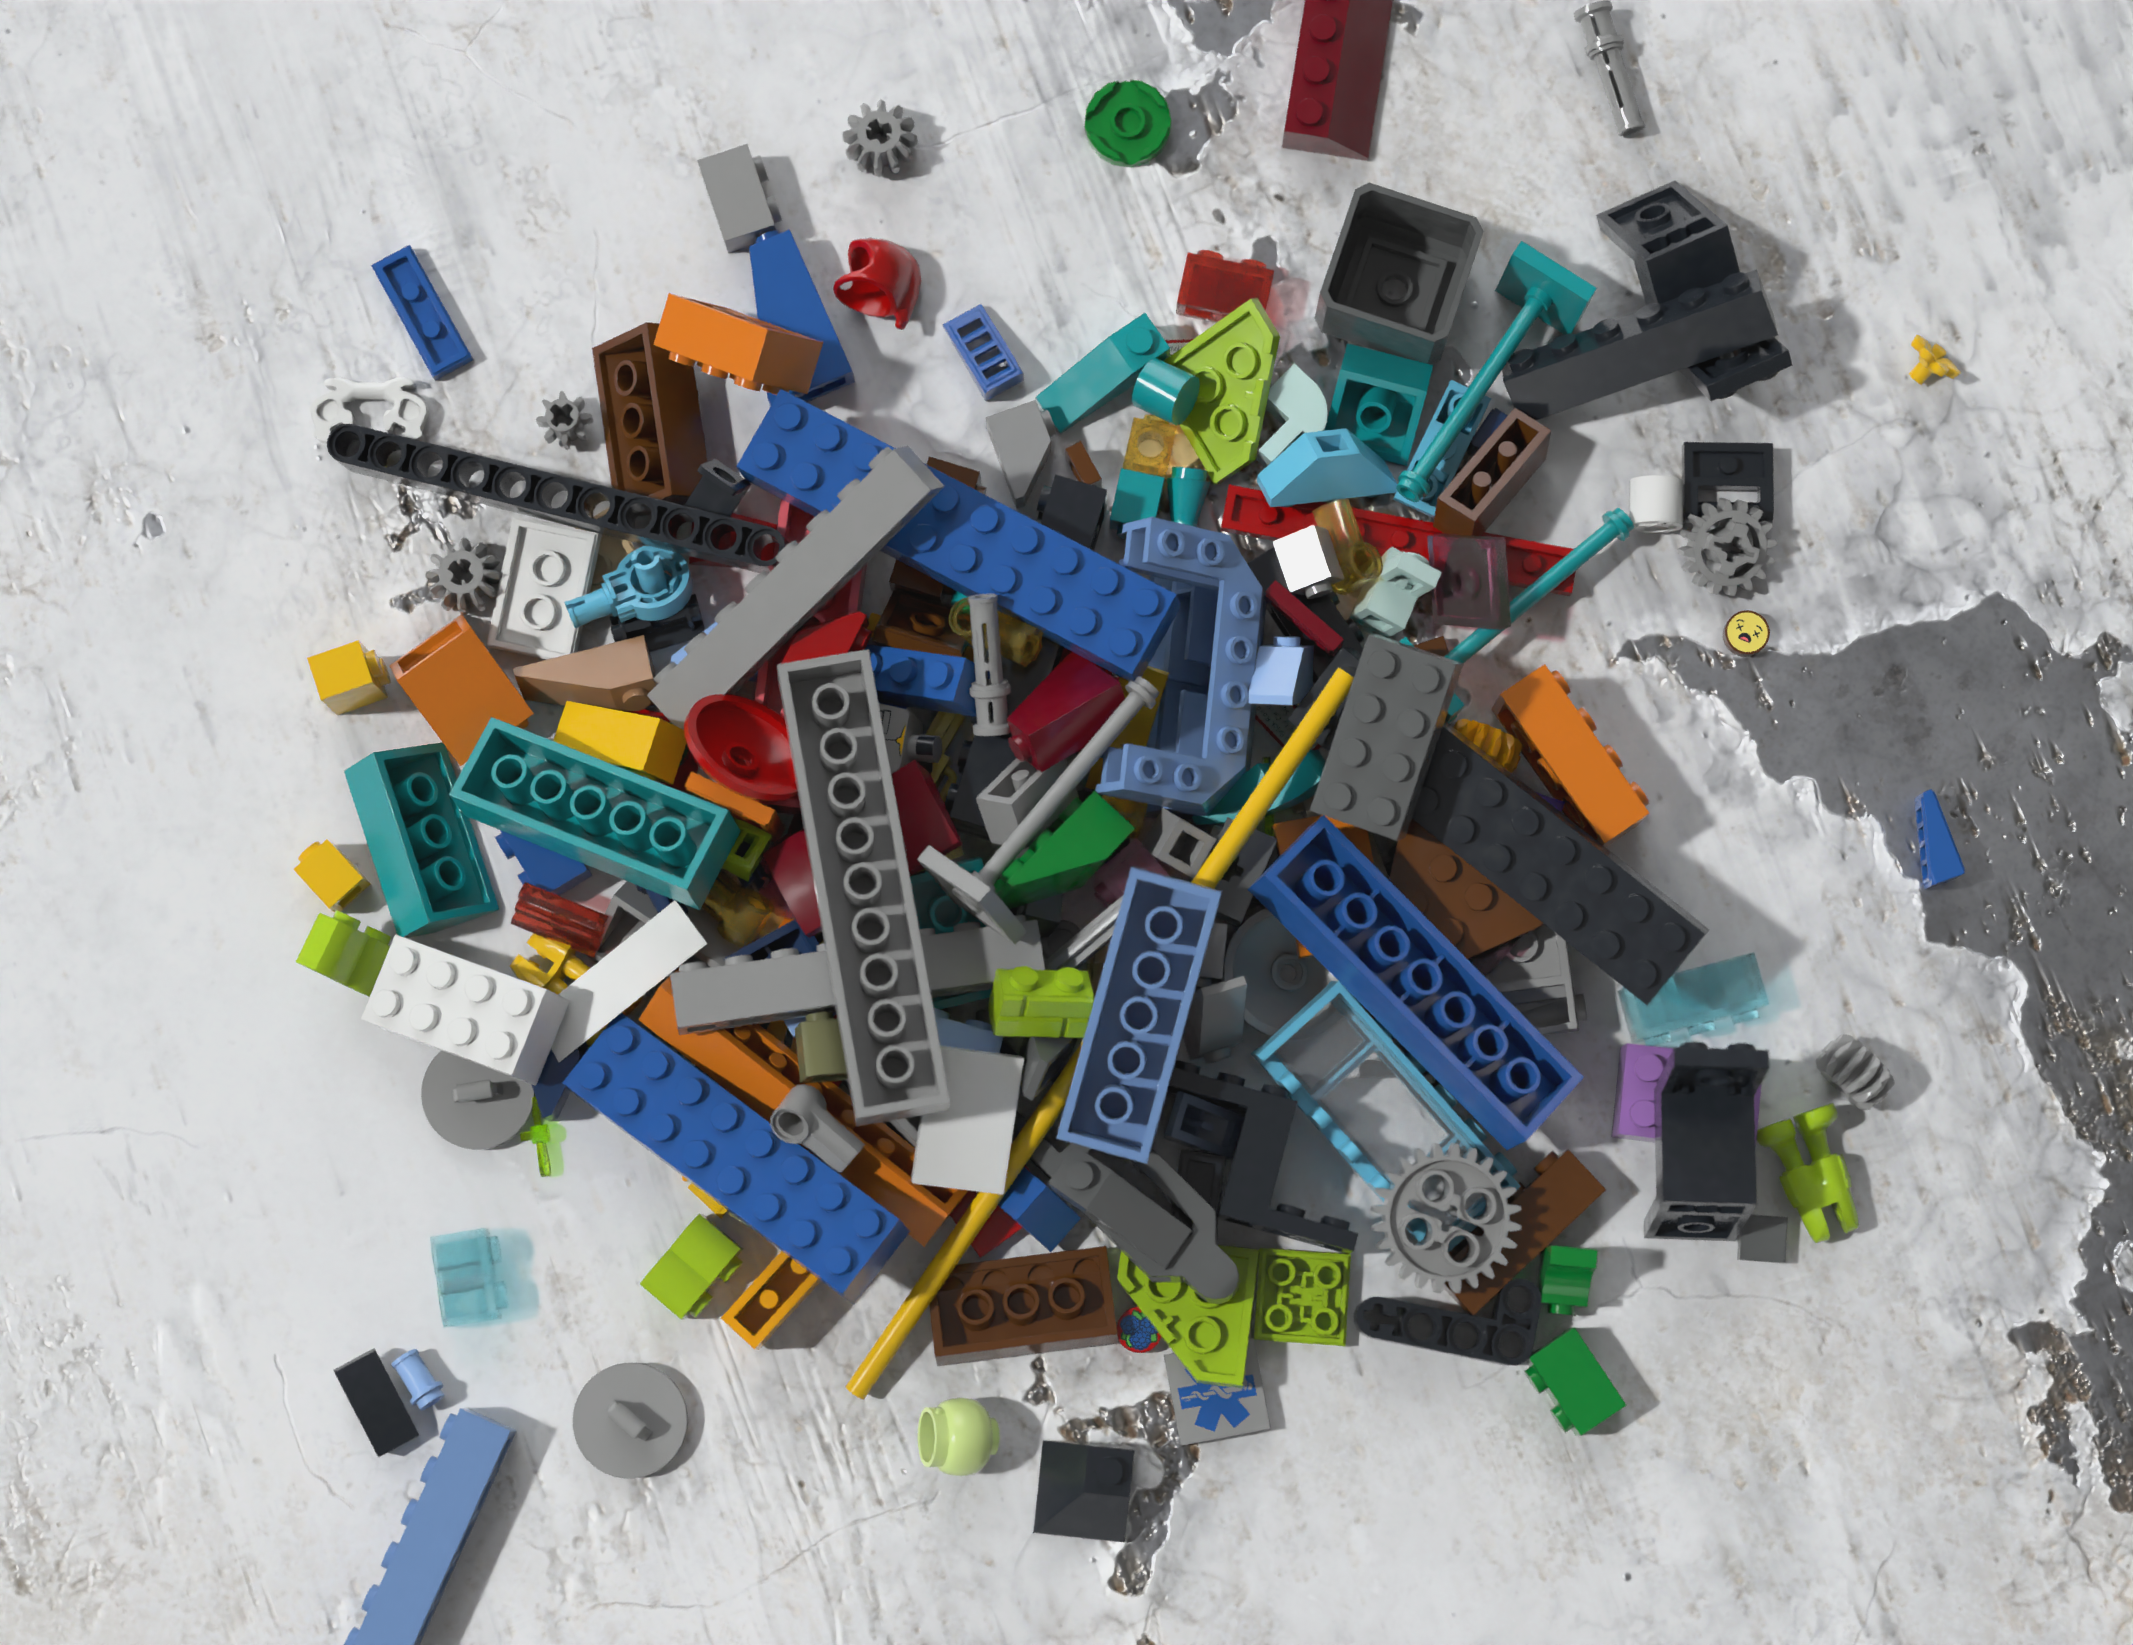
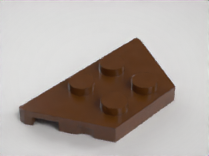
[1389,819,1544,960]

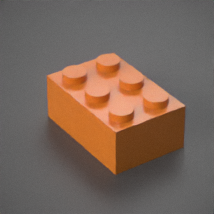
[653,293,823,395]

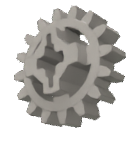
[1677,498,1777,596]

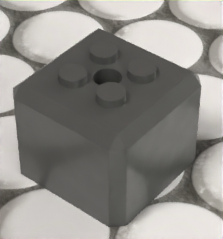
[1314,182,1484,365]

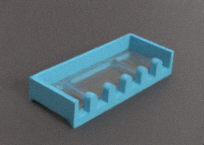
[1250,981,1521,1253]

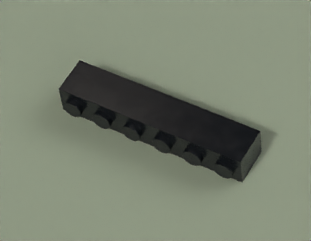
[1502,269,1778,420]

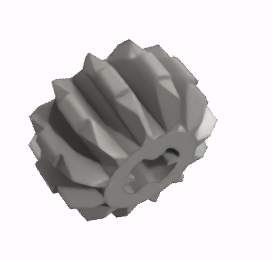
[843,99,918,177]
[426,538,502,615]
[1815,1034,1895,1110]

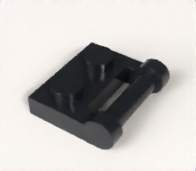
[1682,442,1774,523]

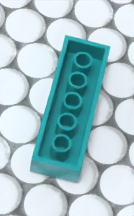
[449,717,741,910]

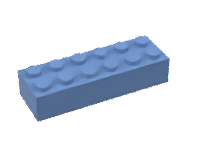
[1057,867,1223,1164]

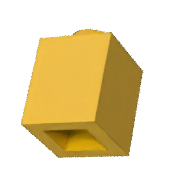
[293,839,371,912]

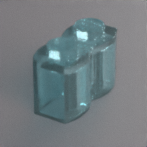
[430,1228,508,1328]

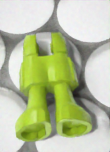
[1757,1103,1859,1243]

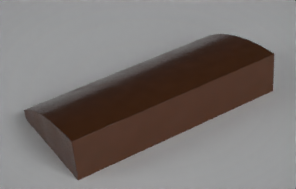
[925,1246,1118,1366]

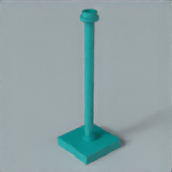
[1396,241,1597,502]
[1399,508,1634,725]

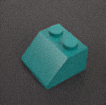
[1324,343,1433,466]

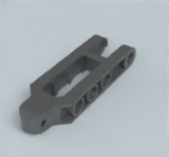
[1012,1072,1240,1304]

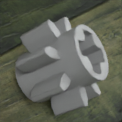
[536,391,594,450]

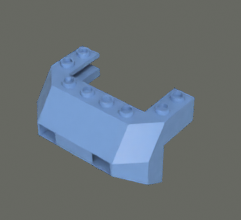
[1095,517,1267,819]

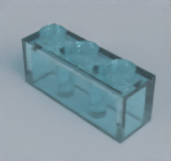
[1617,952,1769,1046]

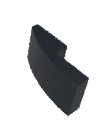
[333,1348,419,1457]

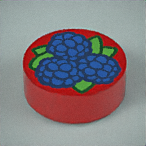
[1117,1307,1161,1353]

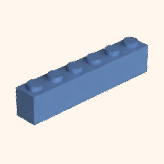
[344,1408,517,1645]

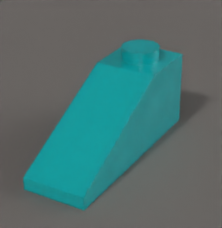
[1035,313,1170,434]

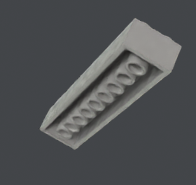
[777,649,950,1127]

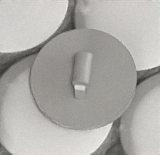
[421,1051,535,1150]
[573,1363,688,1479]

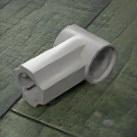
[770,1084,865,1174]

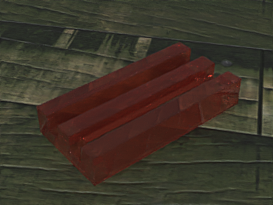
[511,882,609,958]

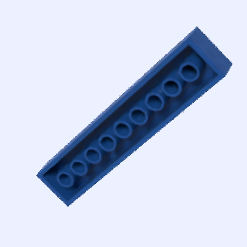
[736,389,1181,682]

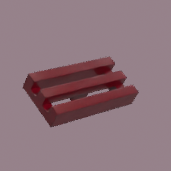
[1265,580,1344,656]

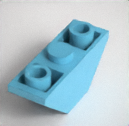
[1393,380,1491,518]
[1257,428,1398,507]

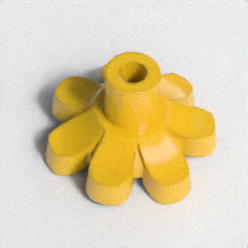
[1909,335,1961,385]

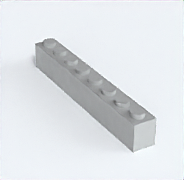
[647,446,945,730]
[670,915,1045,1035]

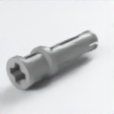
[1574,0,1645,136]
[968,594,1011,736]

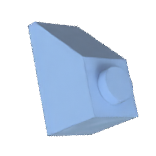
[1248,636,1314,705]

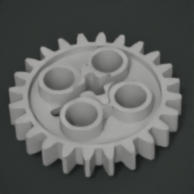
[1370,1143,1521,1293]

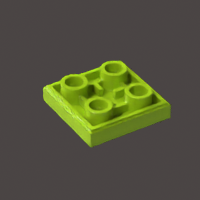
[1254,1248,1351,1346]

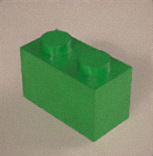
[1524,1327,1626,1436]

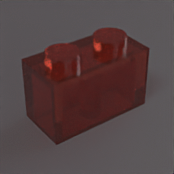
[1176,250,1274,323]

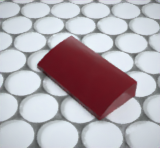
[763,760,963,938]

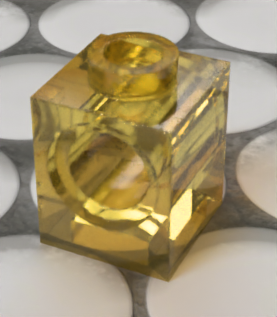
[1122,414,1177,487]

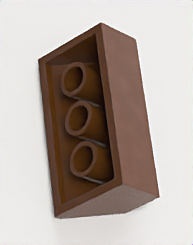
[592,322,708,516]

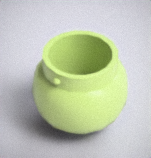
[918,1398,999,1476]

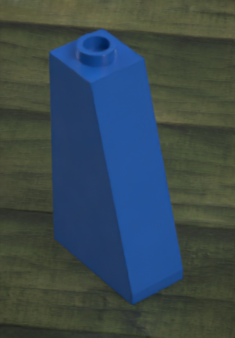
[749,229,855,406]

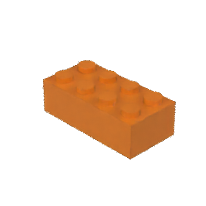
[1491,664,1649,847]

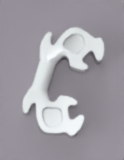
[310,377,429,445]

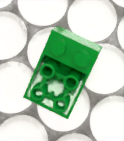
[994,791,1135,909]

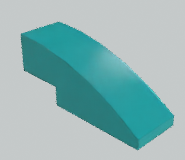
[1191,750,1326,825]

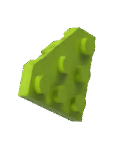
[1163,298,1280,484]
[1117,1245,1259,1389]

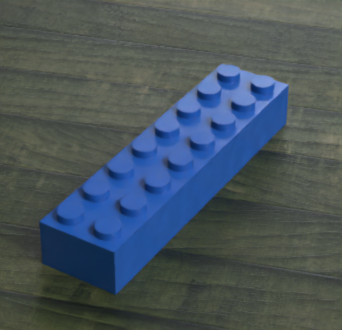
[1248,815,1584,1150]
[562,1013,910,1305]

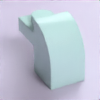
[1257,363,1327,468]
[1349,547,1442,638]

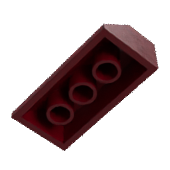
[1282,0,1393,161]

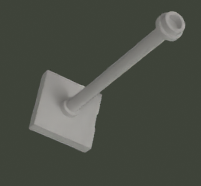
[917,676,1159,945]

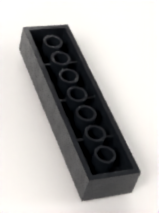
[945,474,1107,841]

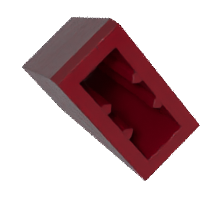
[1006,652,1126,773]

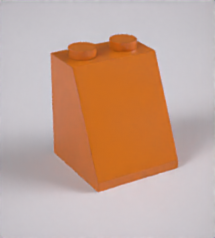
[389,615,534,766]

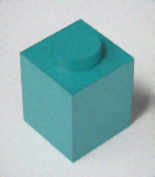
[1109,468,1165,539]

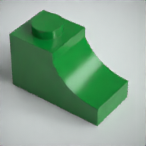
[1538,1245,1598,1316]

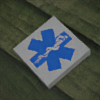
[1164,1338,1271,1446]

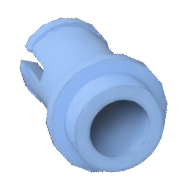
[391,1349,445,1411]

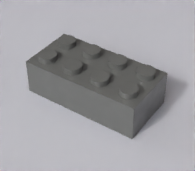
[1310,634,1464,841]

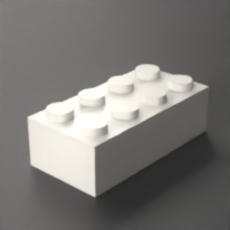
[361,935,570,1086]

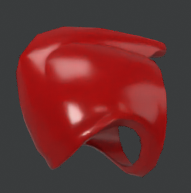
[833,238,921,330]

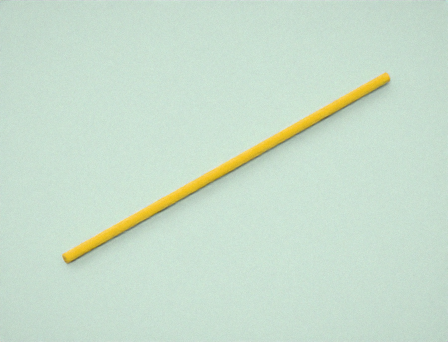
[845,667,1354,1400]

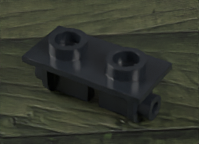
[610,594,705,652]

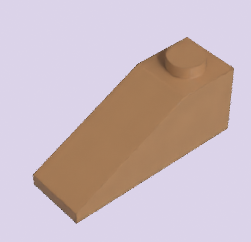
[513,635,657,712]

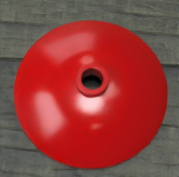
[684,694,798,801]

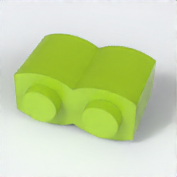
[296,910,392,997]
[640,1214,743,1320]

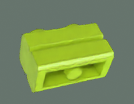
[988,966,1094,1038]

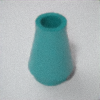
[1167,467,1211,527]

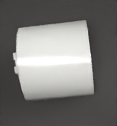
[1629,475,1683,534]

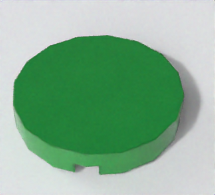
[1084,80,1171,168]

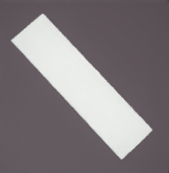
[551,900,707,1062]

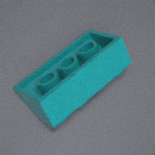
[344,742,499,938]

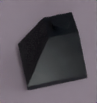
[1033,1440,1134,1543]

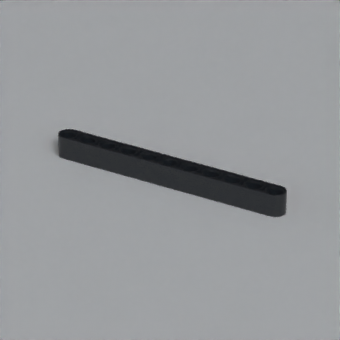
[327,424,789,574]

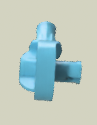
[564,546,693,628]

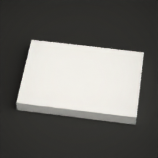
[486,516,602,660]
[911,1046,1024,1195]

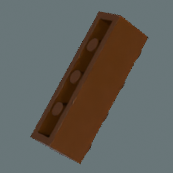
[1443,1149,1606,1315]

